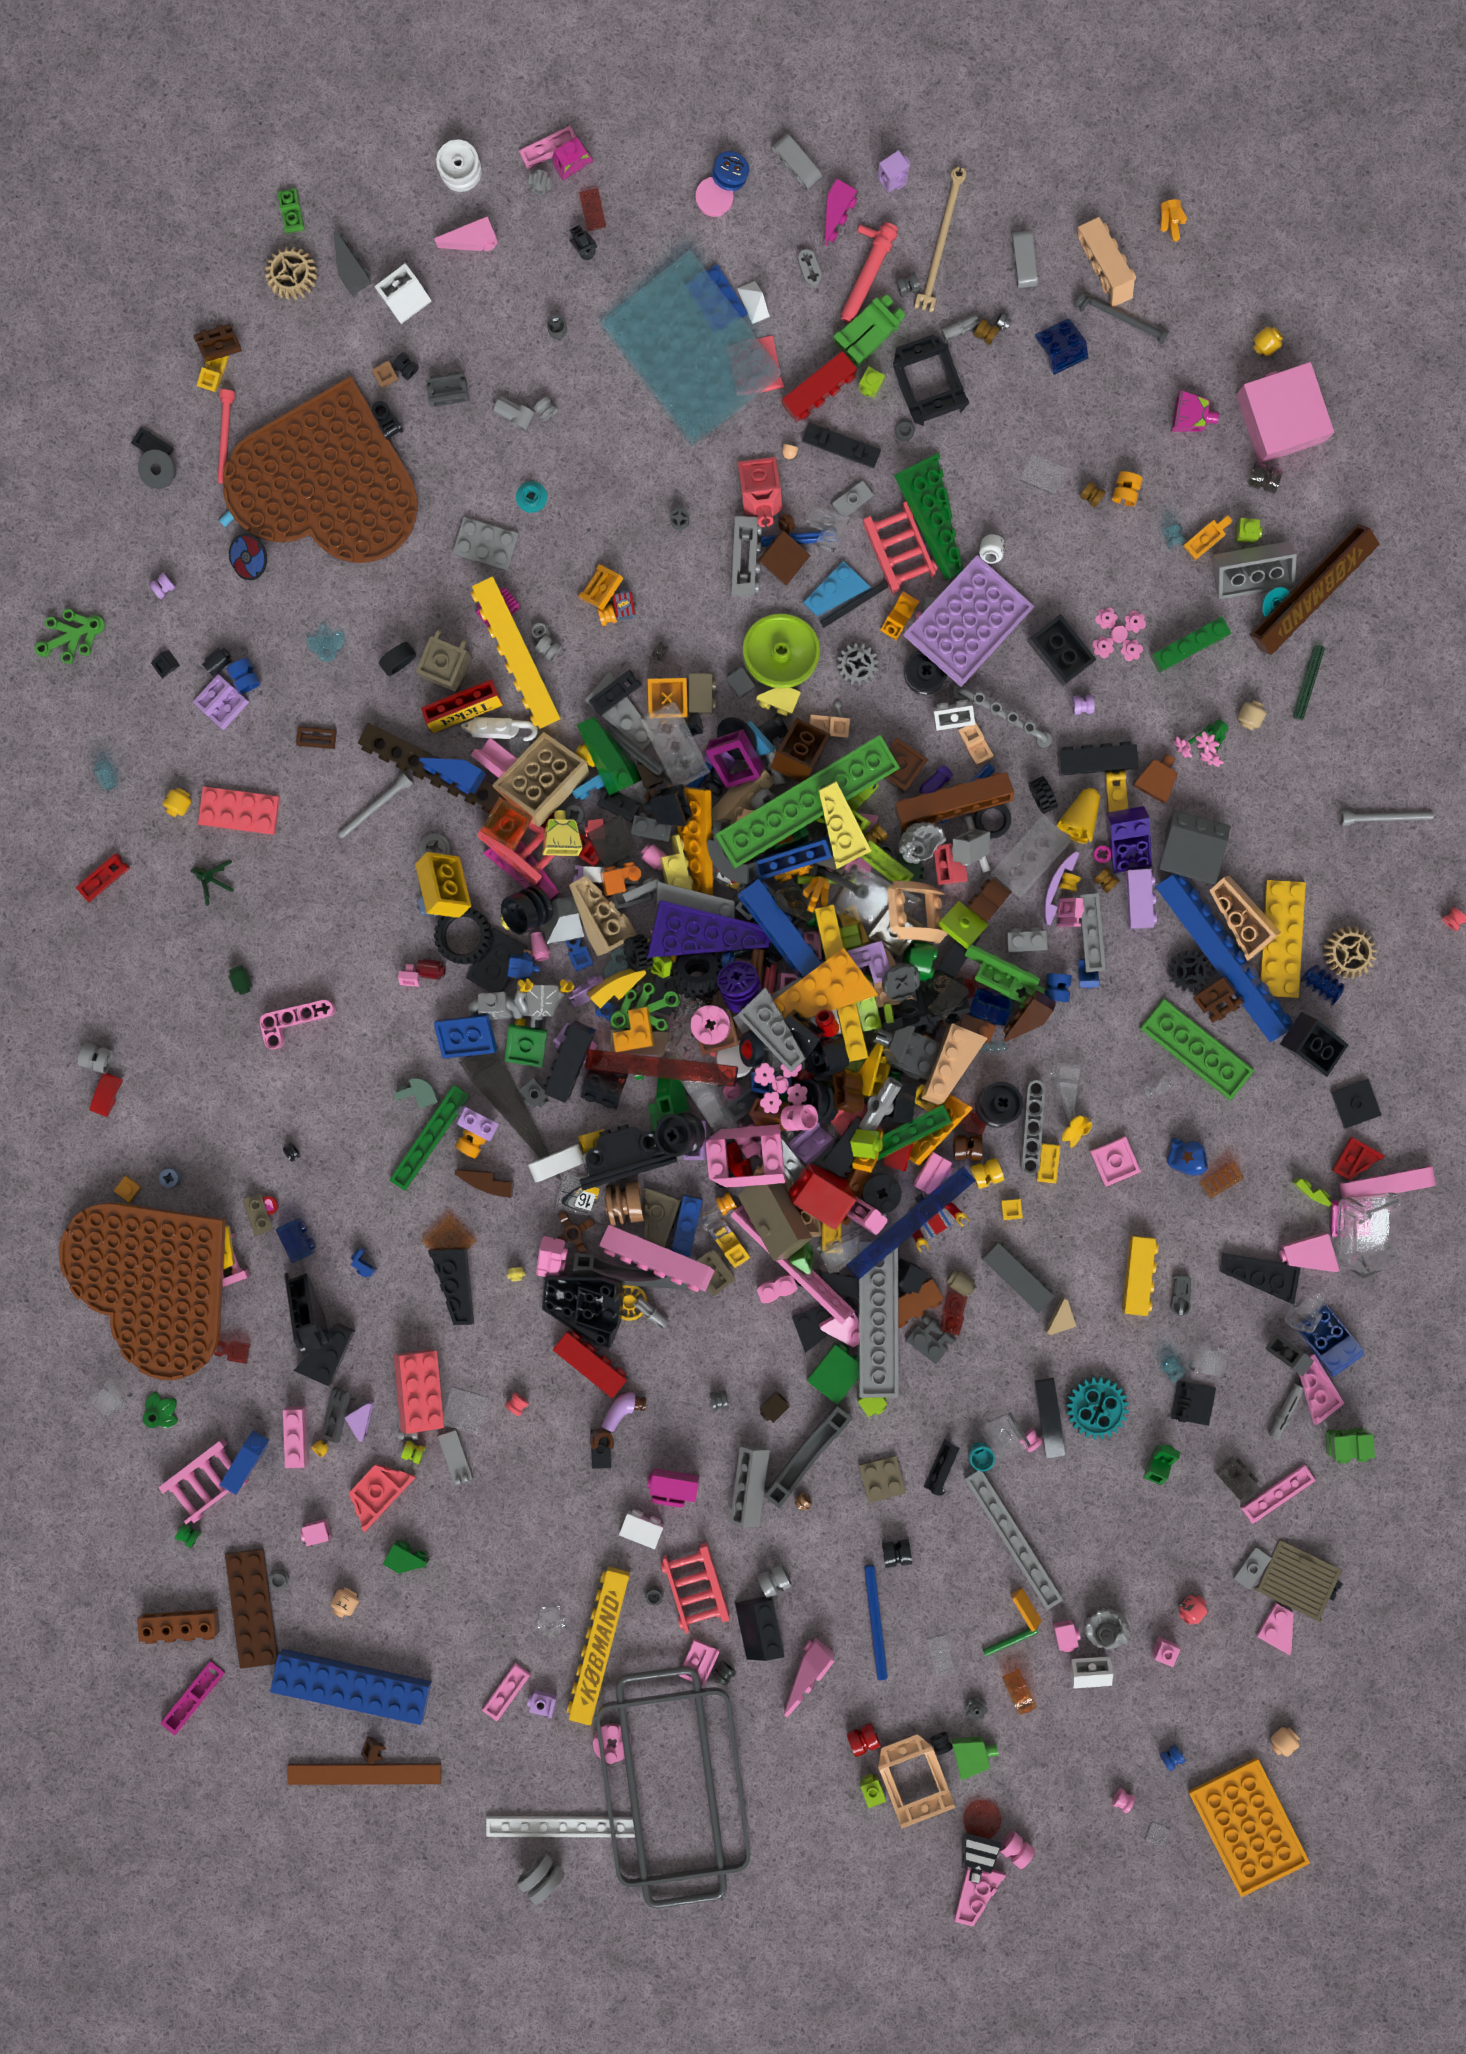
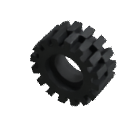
[1028,776,1058,814]
[623,934,654,972]

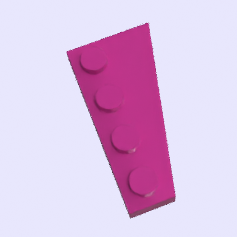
[483,831,560,900]

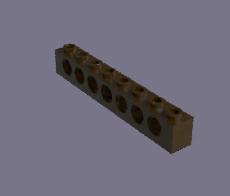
[358,723,505,814]

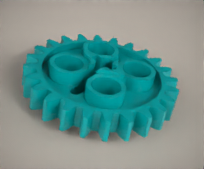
[1066,1376,1129,1440]

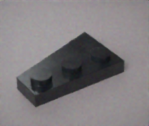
[792,1297,849,1353]

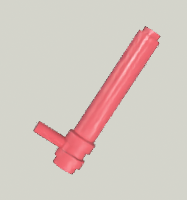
[841,222,898,324]

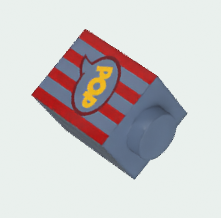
[613,590,636,621]

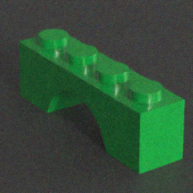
[1151,616,1231,674]

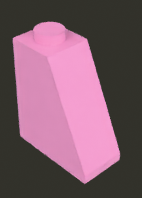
[1279,1232,1340,1272]

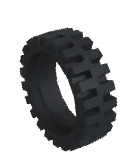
[434,908,493,965]

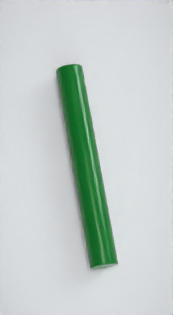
[983,1628,1038,1657]

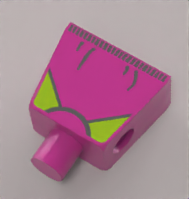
[553,137,593,180]
[1171,391,1219,432]

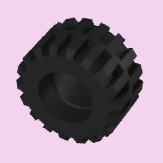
[673,952,722,1001]

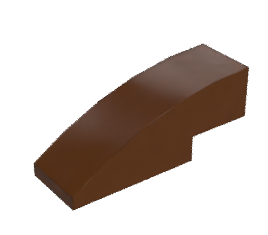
[455,1169,514,1198]

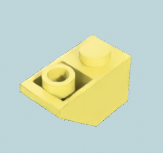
[756,688,801,717]

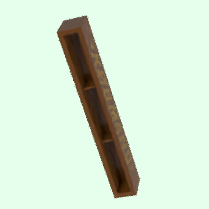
[1249,524,1380,655]

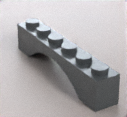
[573,1253,689,1290]
[764,1404,853,1508]

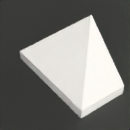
[737,281,770,324]

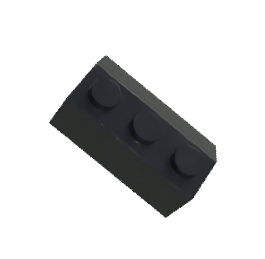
[735,1596,784,1661]

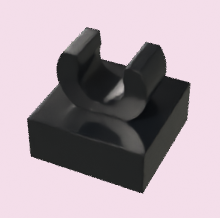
[761,943,783,968]

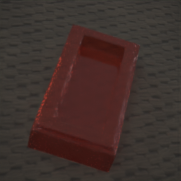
[579,188,606,231]

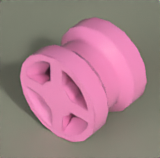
[1019,1428,1043,1452]
[1112,1788,1135,1813]

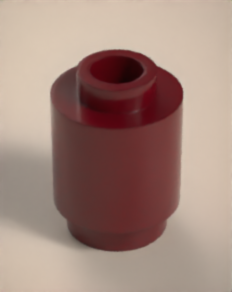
[416,959,446,980]

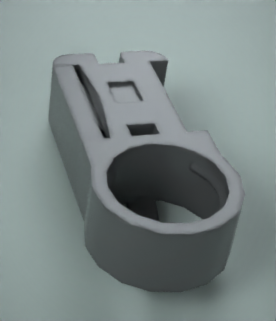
[1170,1275,1191,1316]

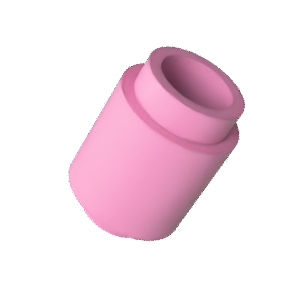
[641,844,667,872]

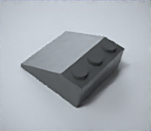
[1159,810,1231,885]

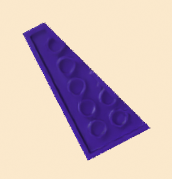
[647,900,770,958]

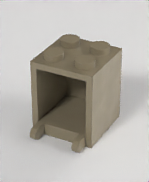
[416,629,472,693]

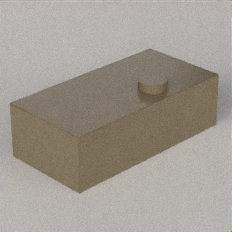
[737,1174,812,1261]

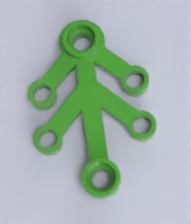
[35,609,105,664]
[610,983,680,1031]

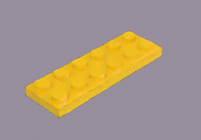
[1260,880,1306,998]

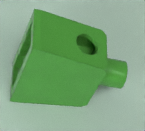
[951,1736,999,1780]

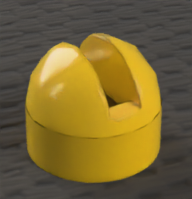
[311,1440,329,1457]

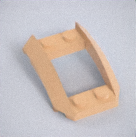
[887,881,948,944]
[878,1734,956,1829]

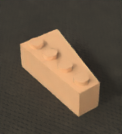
[921,1023,987,1105]

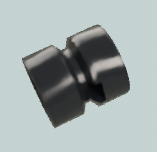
[882,1539,912,1568]

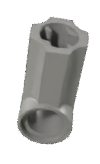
[493,396,535,431]

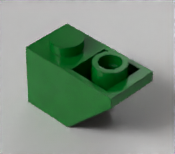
[383,1540,430,1574]

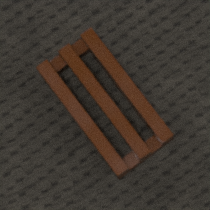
[296,726,337,749]

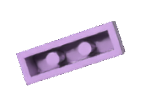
[1125,869,1157,929]

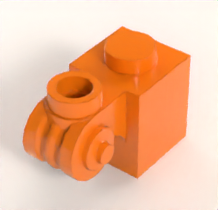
[600,862,641,896]

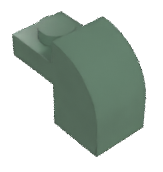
[393,1078,440,1109]

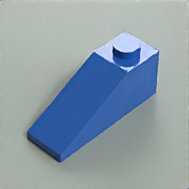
[220,1431,269,1495]

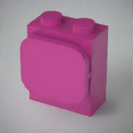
[647,1468,700,1508]

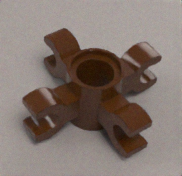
[554,1211,595,1253]

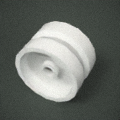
[436,139,482,192]

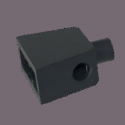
[644,784,693,826]

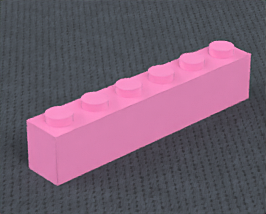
[599,1225,715,1293]

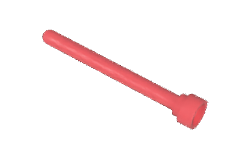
[218,389,235,484]

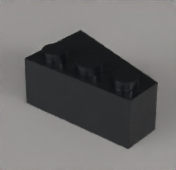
[293,1323,356,1386]

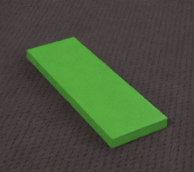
[1139,998,1255,1101]

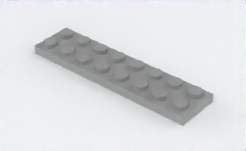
[858,1241,898,1398]

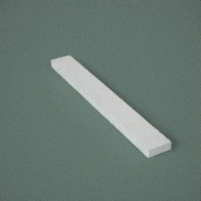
[486,1816,635,1838]

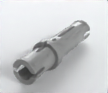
[1268,1383,1304,1441]

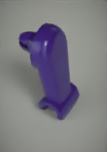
[919,765,953,794]

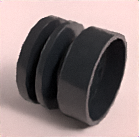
[501,885,553,935]

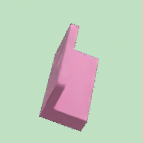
[471,738,518,778]

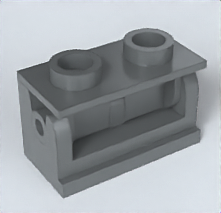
[425,372,469,407]

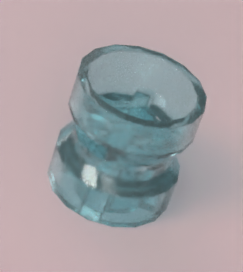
[1162,523,1187,549]
[1159,1356,1187,1383]

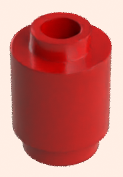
[815,1009,840,1037]

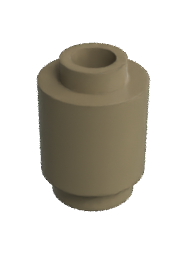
[946,1269,976,1296]

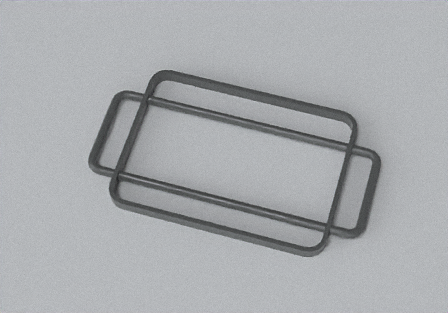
[596,1666,750,1909]

